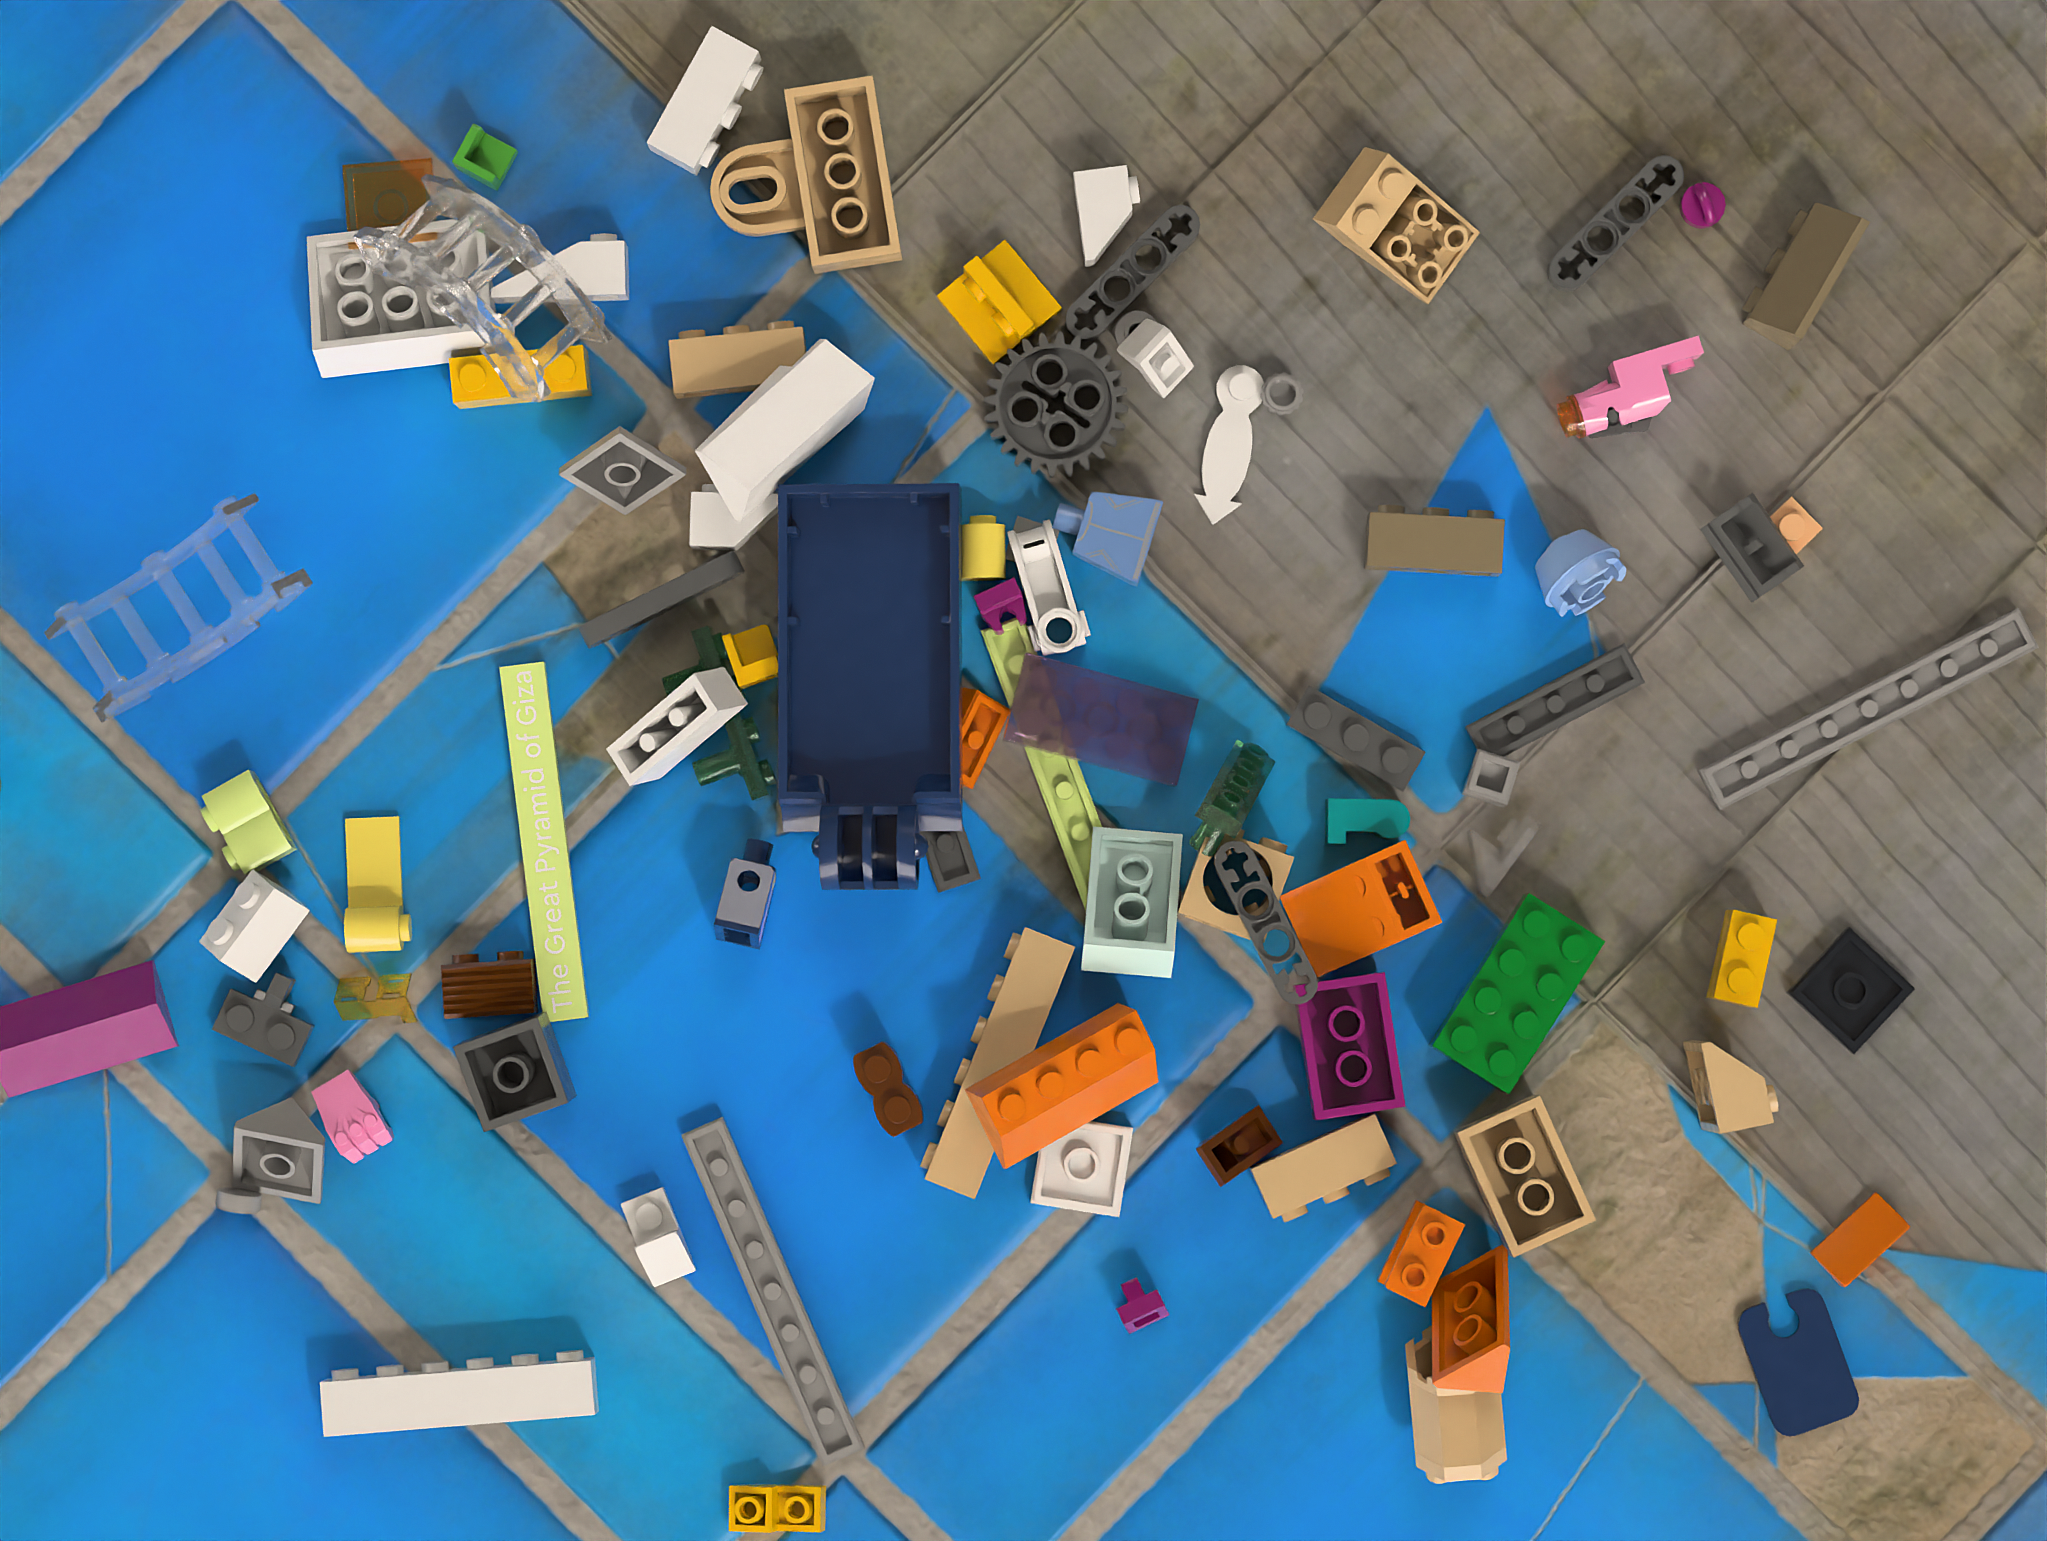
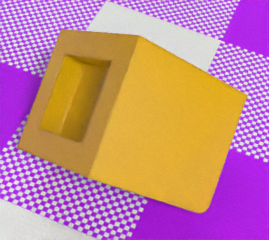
[722,624,778,689]

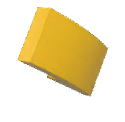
[729,1484,826,1533]

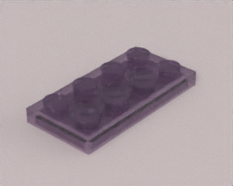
[1002,652,1199,787]

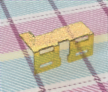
[334,973,418,1023]

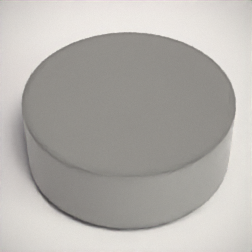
[215,1187,262,1214]

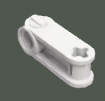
[1007,519,1091,656]

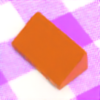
[962,687,1011,789]
[1809,1192,1911,1288]

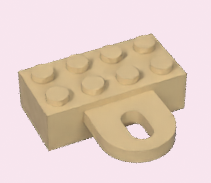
[710,75,902,274]

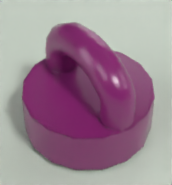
[1679,182,1726,229]

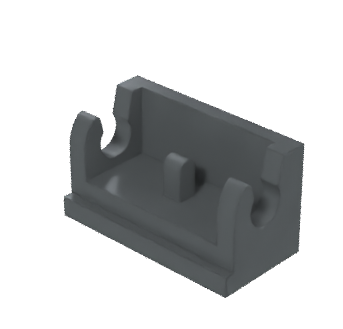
[1700,493,1804,602]

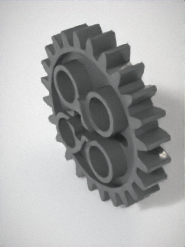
[983,331,1128,478]

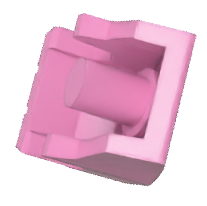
[311,1069,394,1164]

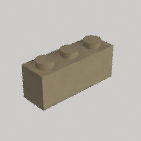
[1364,505,1505,577]

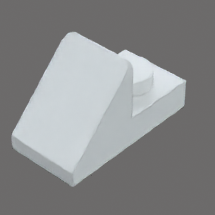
[1117,318,1194,398]
[621,1187,696,1287]

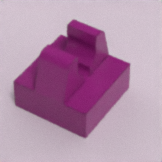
[973,578,1027,635]
[1116,1277,1169,1334]

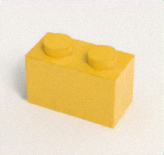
[1706,909,1777,1008]

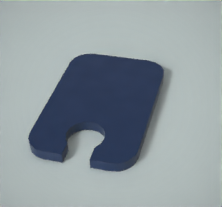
[1737,1288,1859,1437]

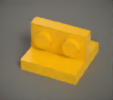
[936,240,1062,367]

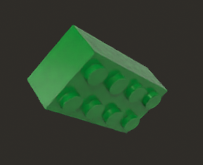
[1429,893,1606,1094]

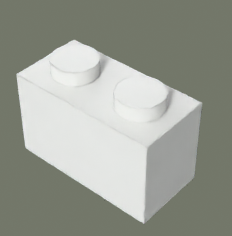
[199,869,310,983]

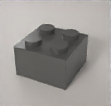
[453,1012,577,1132]

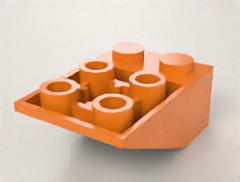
[1280,840,1443,977]

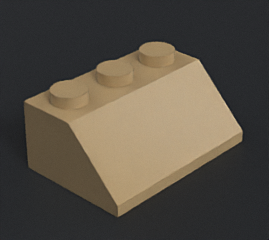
[1683,1040,1778,1134]

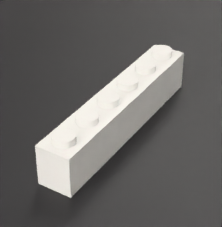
[320,1350,599,1437]

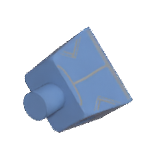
[1052,492,1163,586]

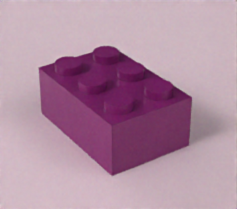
[1292,972,1406,1120]

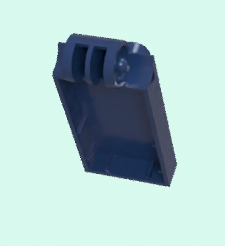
[778,483,963,890]

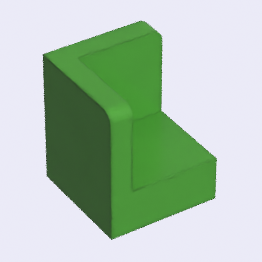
[452,123,518,191]

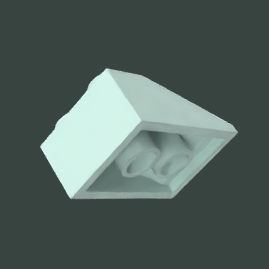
[1081,827,1183,978]

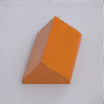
[1432,1244,1510,1393]

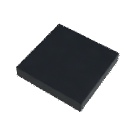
[1786,927,1915,1054]

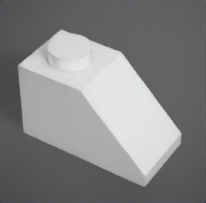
[1073,165,1140,267]

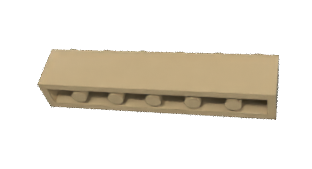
[920,927,1075,1199]

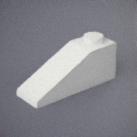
[491,233,629,304]

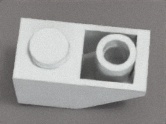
[689,484,778,551]

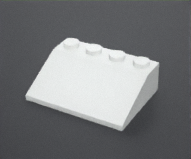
[306,215,499,378]

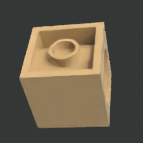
[1177,822,1294,943]

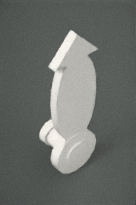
[1194,365,1264,525]

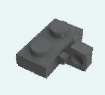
[212,973,314,1067]

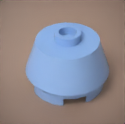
[1535,529,1626,617]

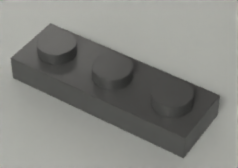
[1286,686,1426,792]

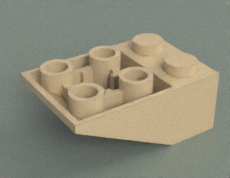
[1313,147,1480,304]

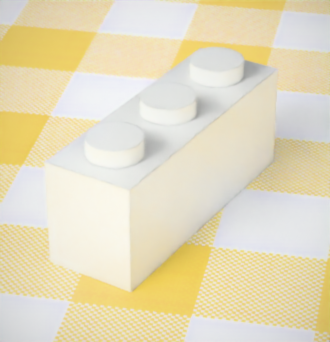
[647,26,763,176]
[606,667,748,786]

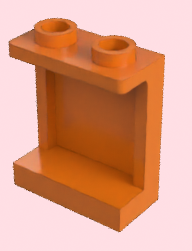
[1377,1200,1465,1307]

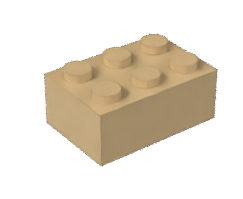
[1453,1094,1596,1258]

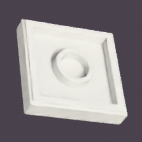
[1030,1121,1133,1217]

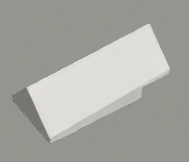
[695,339,875,521]

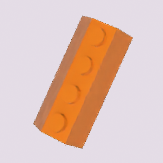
[965,1003,1158,1169]

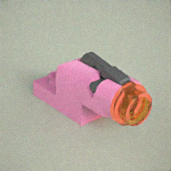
[1557,335,1704,439]

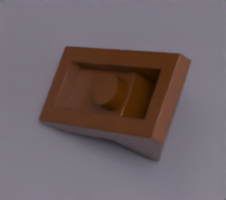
[1196,1105,1283,1187]

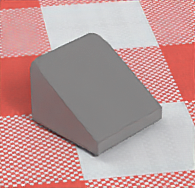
[1462,749,1521,807]

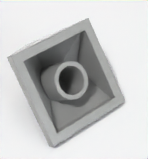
[559,426,687,515]
[232,1097,325,1204]

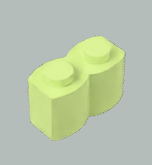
[200,770,297,875]

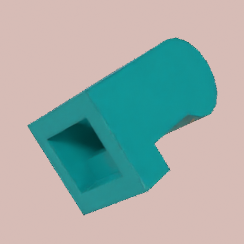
[1325,798,1411,845]

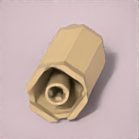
[1405,1325,1507,1484]

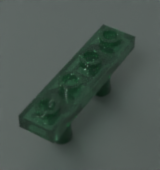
[662,625,777,801]
[1189,739,1276,856]

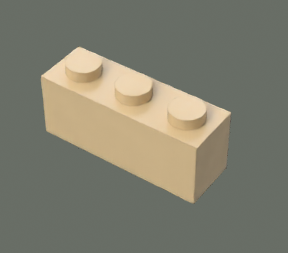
[669,321,807,399]
[1249,1113,1397,1222]

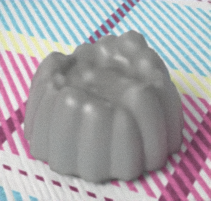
[1260,372,1303,415]

